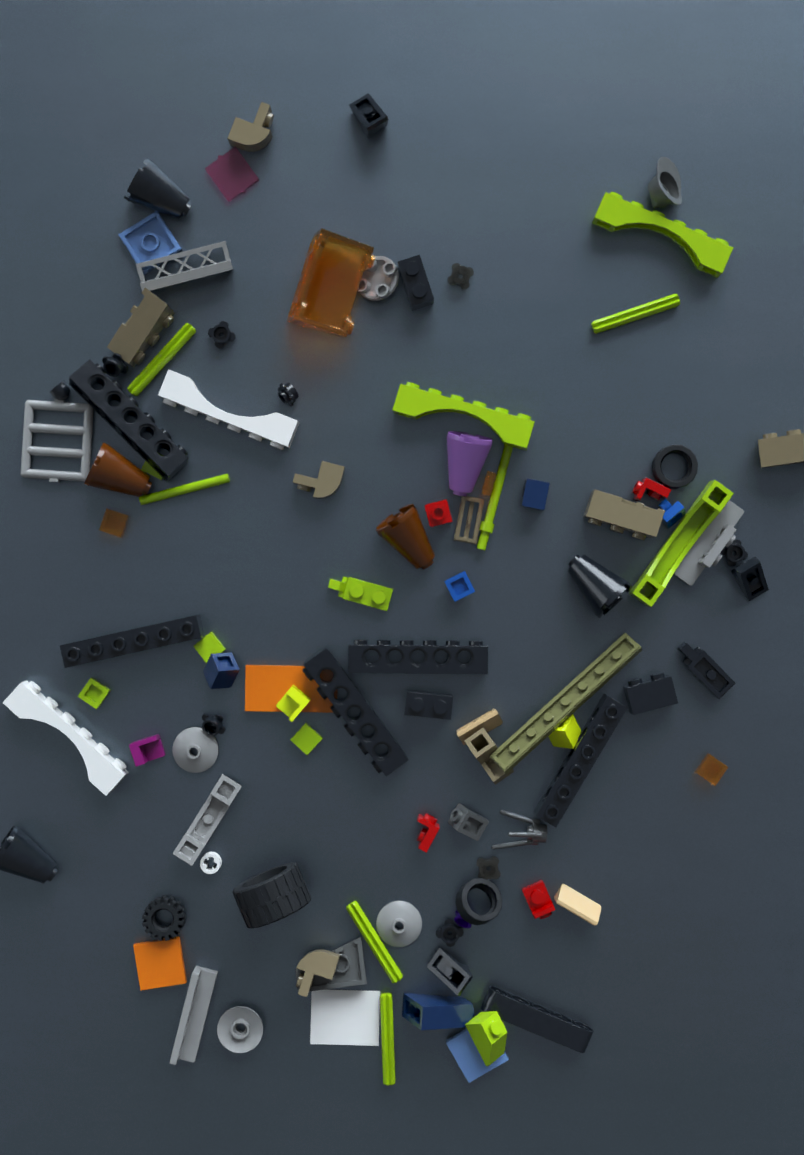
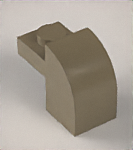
[227,102,274,152]
[293,461,345,499]
[464,728,514,785]
[296,949,340,997]

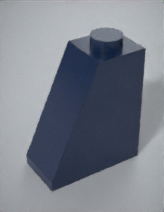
[402,993,474,1030]

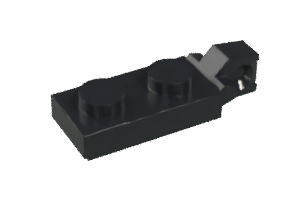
[678,642,736,699]

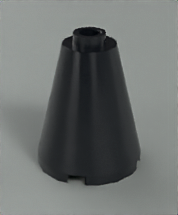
[124,158,192,219]
[568,555,632,618]
[0,825,58,883]

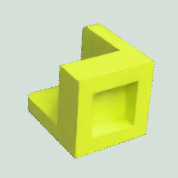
[276,684,311,722]
[548,714,581,749]

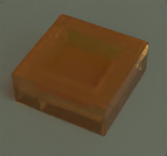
[481,471,496,497]
[99,508,130,538]
[695,753,728,786]

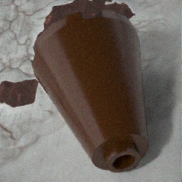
[84,442,152,497]
[376,503,435,570]

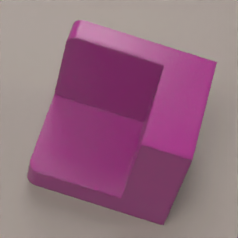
[129,734,165,767]

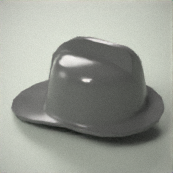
[648,157,682,208]

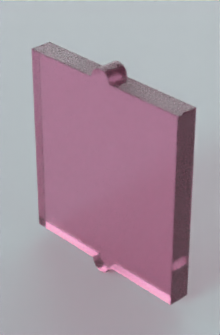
[205,146,259,202]

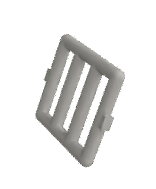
[20,399,94,483]

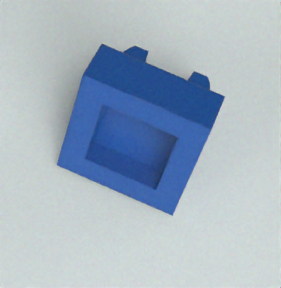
[658,499,686,529]
[444,571,475,602]

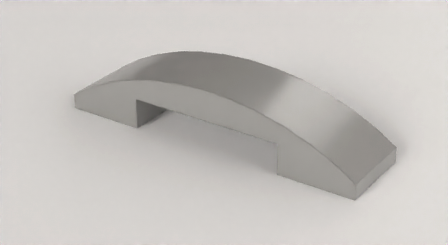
[173,774,242,866]

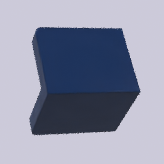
[522,478,550,511]
[203,652,240,689]

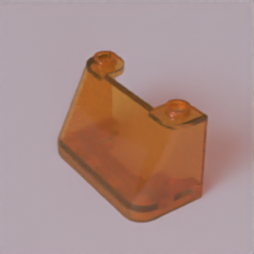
[287,228,375,338]

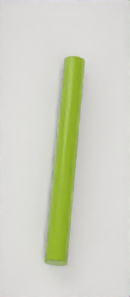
[139,473,230,505]

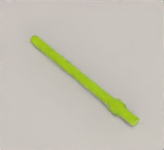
[477,415,516,551]

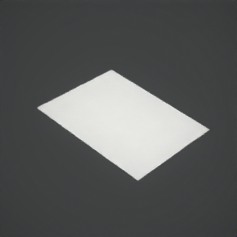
[310,990,380,1046]

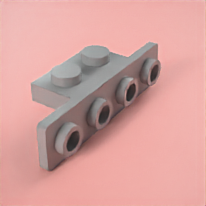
[674,500,744,586]

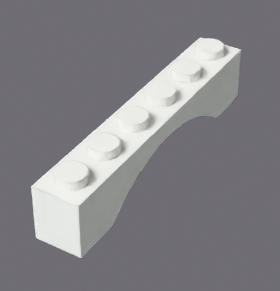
[158,369,299,450]
[3,681,129,796]

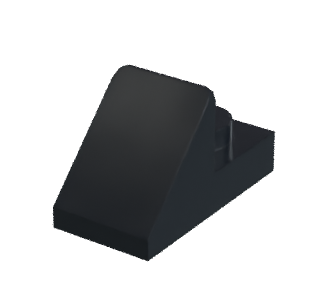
[349,93,389,137]
[731,557,769,601]
[426,948,473,996]

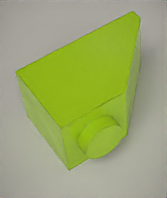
[465,1011,507,1066]

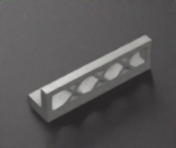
[136,241,233,291]
[169,966,218,1065]

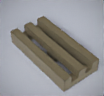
[454,496,485,545]

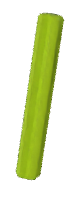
[591,294,680,334]
[127,323,196,396]
[346,901,403,983]
[380,992,396,1085]

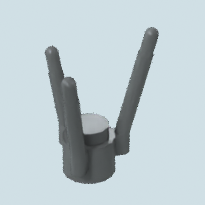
[491,810,547,849]

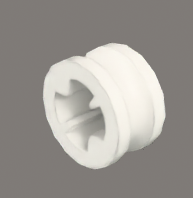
[200,851,222,874]

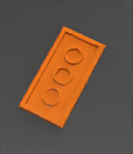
[245,665,338,713]

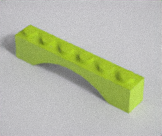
[592,192,734,278]
[392,382,535,451]
[629,480,734,607]

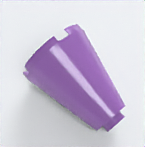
[447,431,493,496]

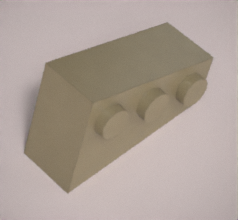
[107,288,175,367]
[758,429,804,468]
[583,490,665,541]

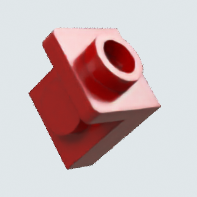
[632,478,671,501]
[425,499,453,527]
[416,813,440,853]
[522,880,556,919]

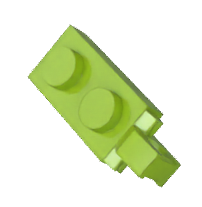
[328,576,393,611]

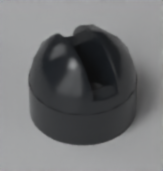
[50,381,70,400]

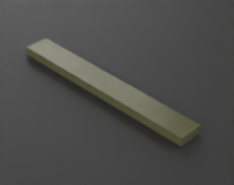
[490,633,642,774]

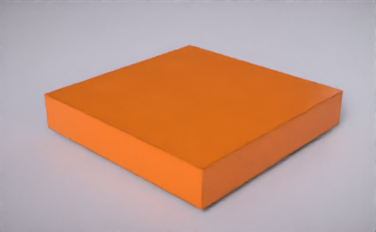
[133,936,187,991]

